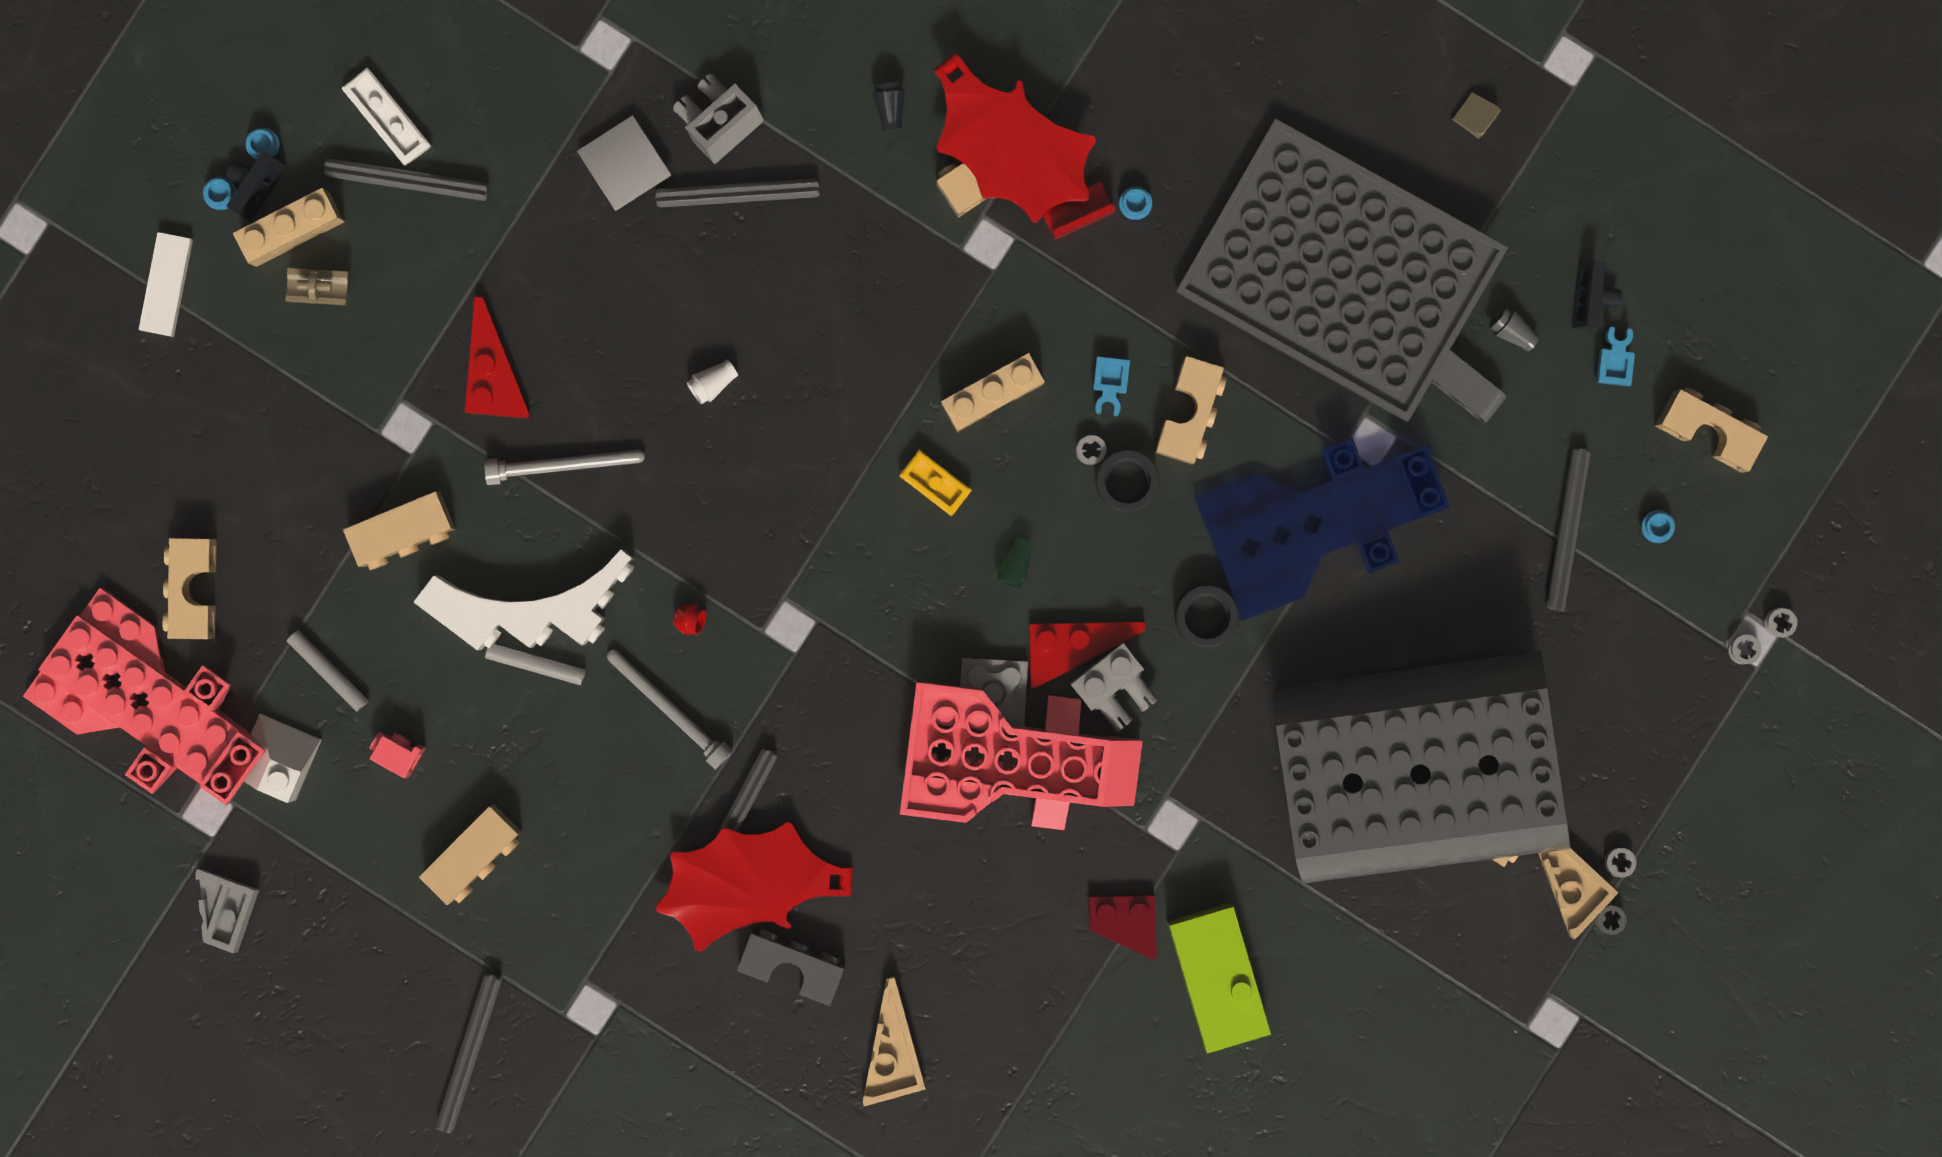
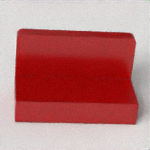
[1043,182,1116,241]

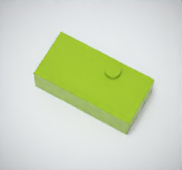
[1167,903,1271,1054]

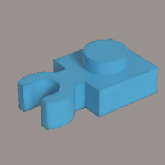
[1596,327,1635,386]
[1093,357,1130,416]

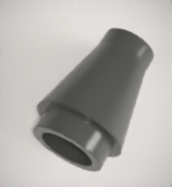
[1489,306,1540,352]

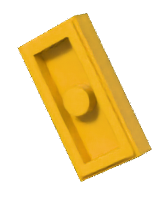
[899,450,972,516]

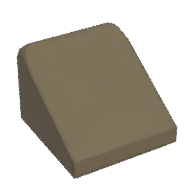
[1452,92,1502,139]

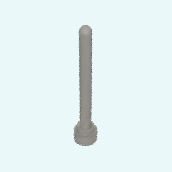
[484,450,645,485]
[607,650,733,770]

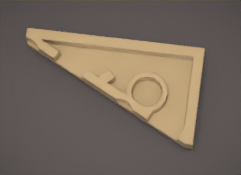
[1538,848,1618,939]
[863,976,926,1106]

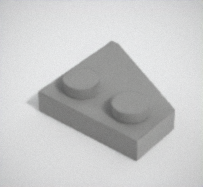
[195,869,259,953]

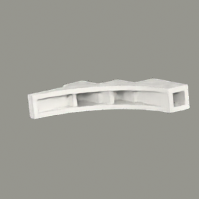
[414,550,634,650]

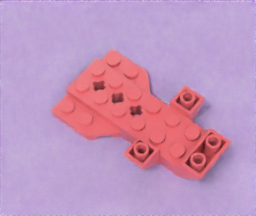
[23,588,266,805]
[900,681,1143,830]

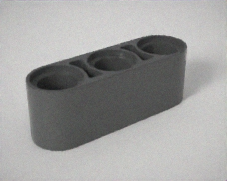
[1431,350,1507,424]

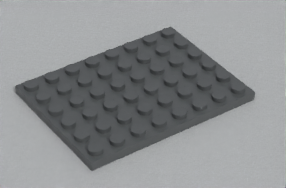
[1176,119,1508,422]

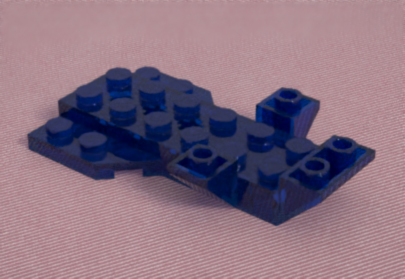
[1194,438,1450,621]

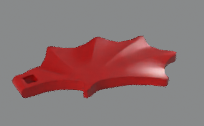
[933,52,1096,223]
[655,821,853,952]

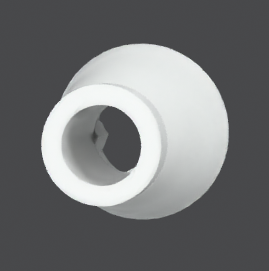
[687,360,738,404]

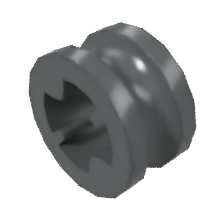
[1594,904,1627,935]

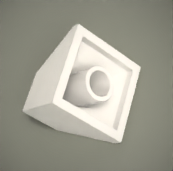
[244,714,322,803]

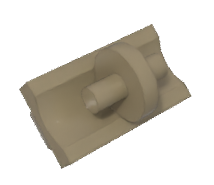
[285,268,349,306]

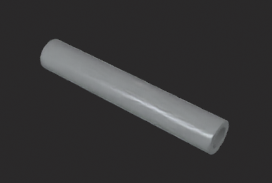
[287,630,369,712]
[485,644,586,685]

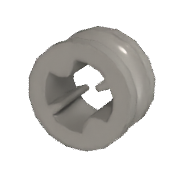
[1076,435,1106,465]
[1764,608,1798,638]
[1728,635,1761,664]
[1604,848,1637,877]

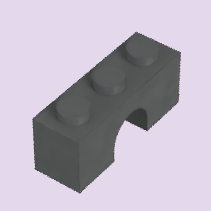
[737,928,845,1006]

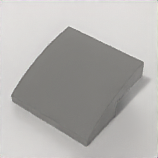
[577,115,671,211]

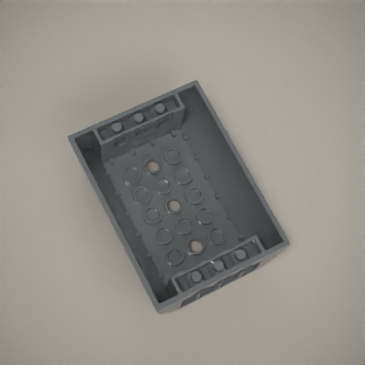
[1275,650,1570,883]

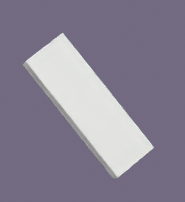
[342,68,431,167]
[139,232,193,337]

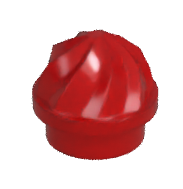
[673,603,707,636]

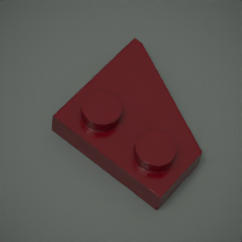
[1089,894,1157,960]

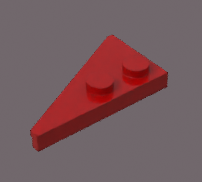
[465,297,530,419]
[1029,622,1145,688]

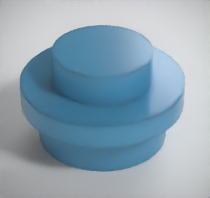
[246,127,280,160]
[203,177,237,210]
[1119,186,1152,220]
[1641,510,1675,543]

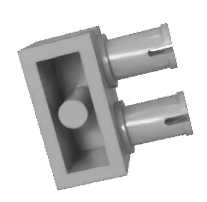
[673,73,764,164]
[1070,643,1159,732]

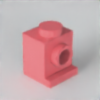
[369,732,426,779]

